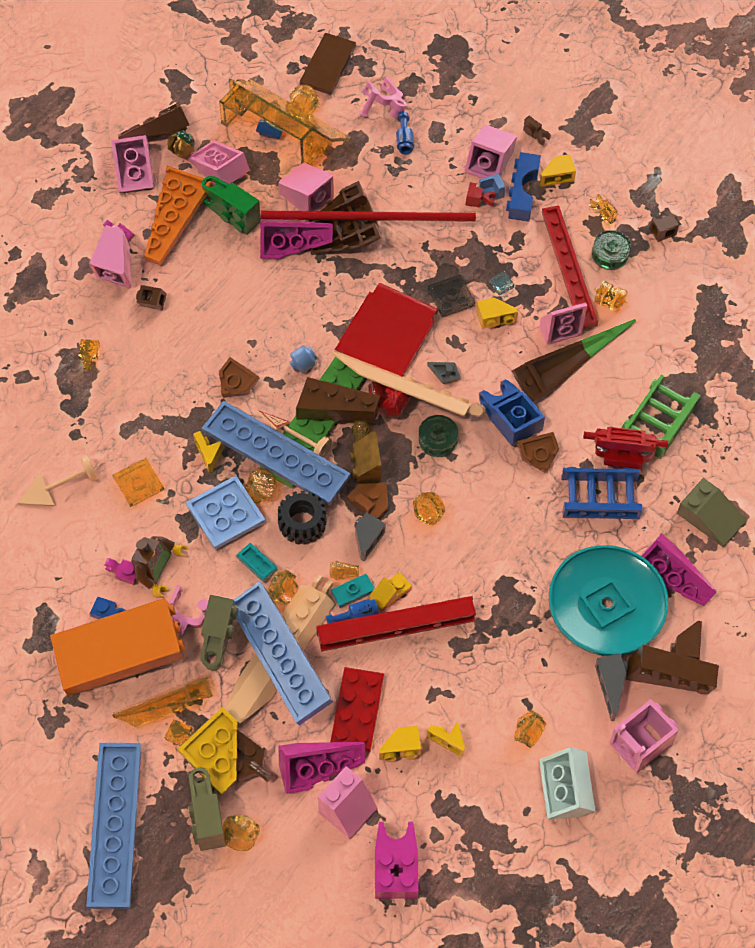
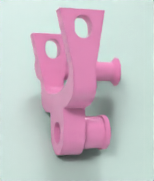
[359,77,407,118]
[169,584,209,637]

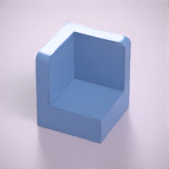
[478,174,505,203]

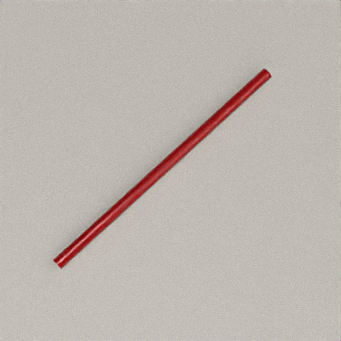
[261,210,476,222]

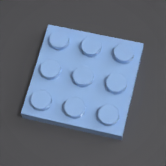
[186,476,266,550]

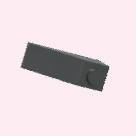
[595,653,628,721]

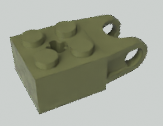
[201,595,239,671]
[189,767,226,851]

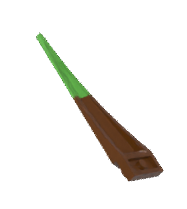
[511,319,636,402]

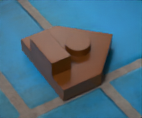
[219,357,260,398]
[517,432,559,473]
[347,483,388,519]

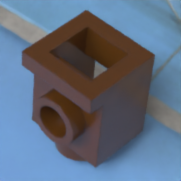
[649,214,679,242]
[136,285,167,311]

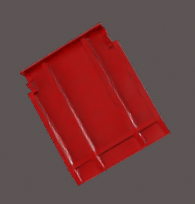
[335,283,439,377]

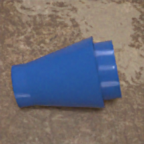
[256,119,283,139]

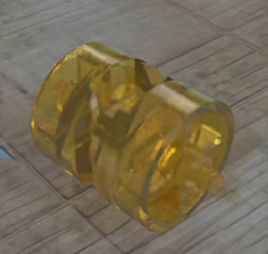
[594,281,628,313]

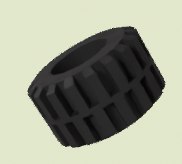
[277,491,327,544]

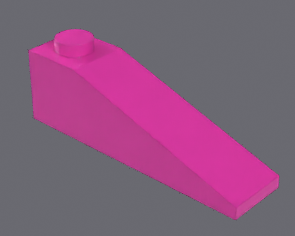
[260,219,333,259]
[641,533,717,606]
[278,742,365,794]

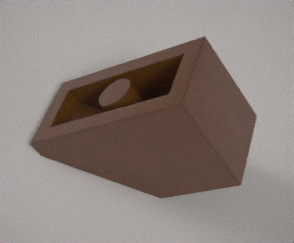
[670,621,702,660]

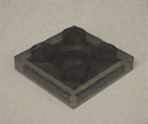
[427,274,476,318]

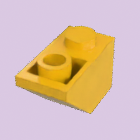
[476,298,518,329]
[379,726,421,762]

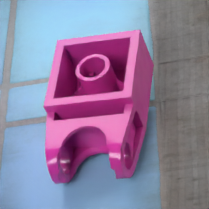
[375,821,418,899]

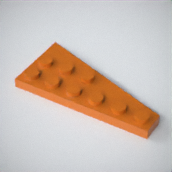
[144,165,213,266]

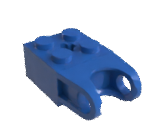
[479,379,545,446]

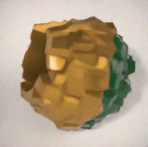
[167,130,195,159]

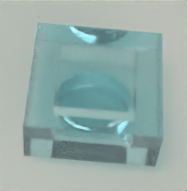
[489,271,514,296]

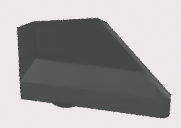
[427,362,461,384]

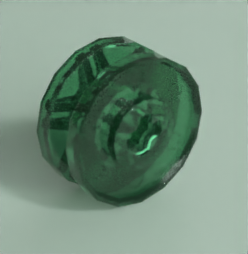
[592,230,631,270]
[419,415,458,457]

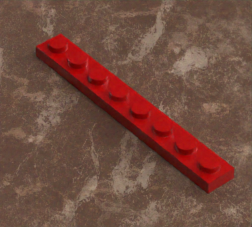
[541,205,598,329]

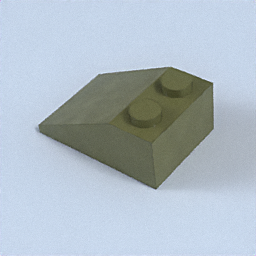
[677,477,747,548]

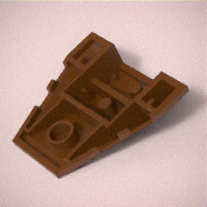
[305,181,382,255]

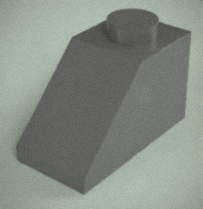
[354,512,386,561]

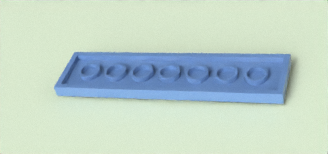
[202,400,351,506]
[234,581,333,726]
[86,743,141,909]

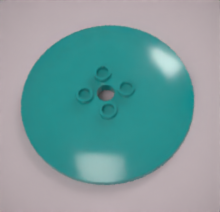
[548,545,668,656]

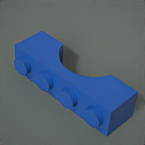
[506,152,541,222]

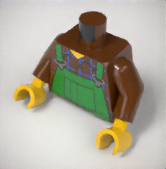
[131,536,188,598]

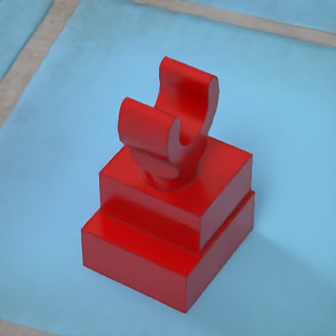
[465,182,496,207]

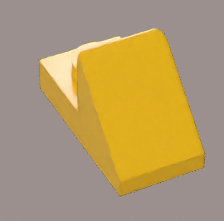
[193,431,223,473]
[369,572,412,611]
[426,721,465,758]

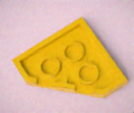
[177,707,237,795]

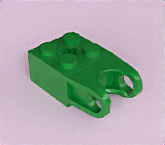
[202,176,261,235]

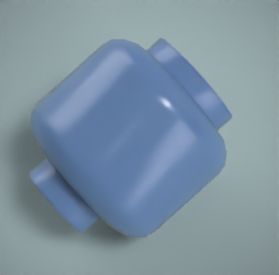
[289,345,318,373]

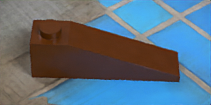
[118,102,190,139]

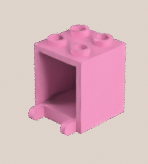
[609,699,679,773]

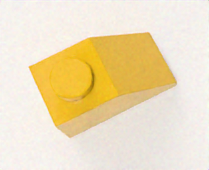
[540,154,576,187]

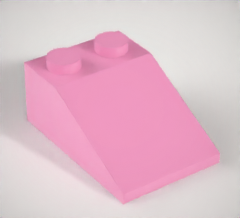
[111,135,154,193]
[187,140,250,184]
[539,303,587,345]

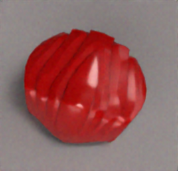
[382,386,410,417]

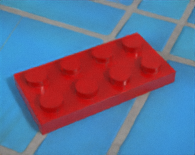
[330,667,384,752]

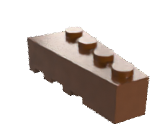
[296,377,380,423]
[626,644,719,694]

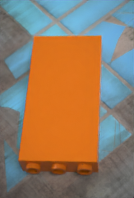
[50,598,186,696]

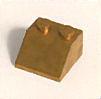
[350,432,381,485]

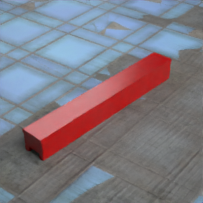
[316,596,476,652]

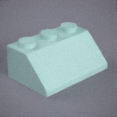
[539,747,595,820]

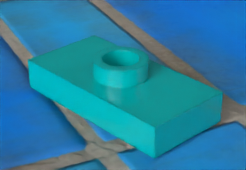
[236,542,278,583]
[331,574,375,608]

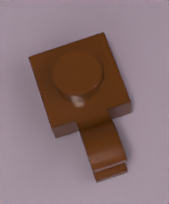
[523,115,551,145]

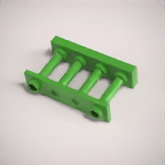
[622,374,701,459]

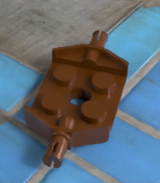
[197,722,273,783]

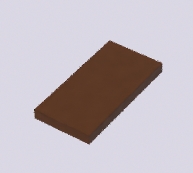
[300,33,356,95]

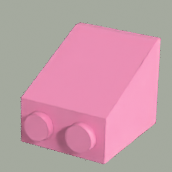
[464,125,517,178]
[278,162,334,211]
[89,225,131,289]
[318,766,378,839]

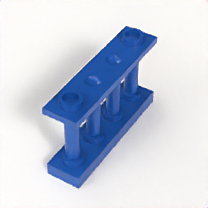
[561,467,642,519]

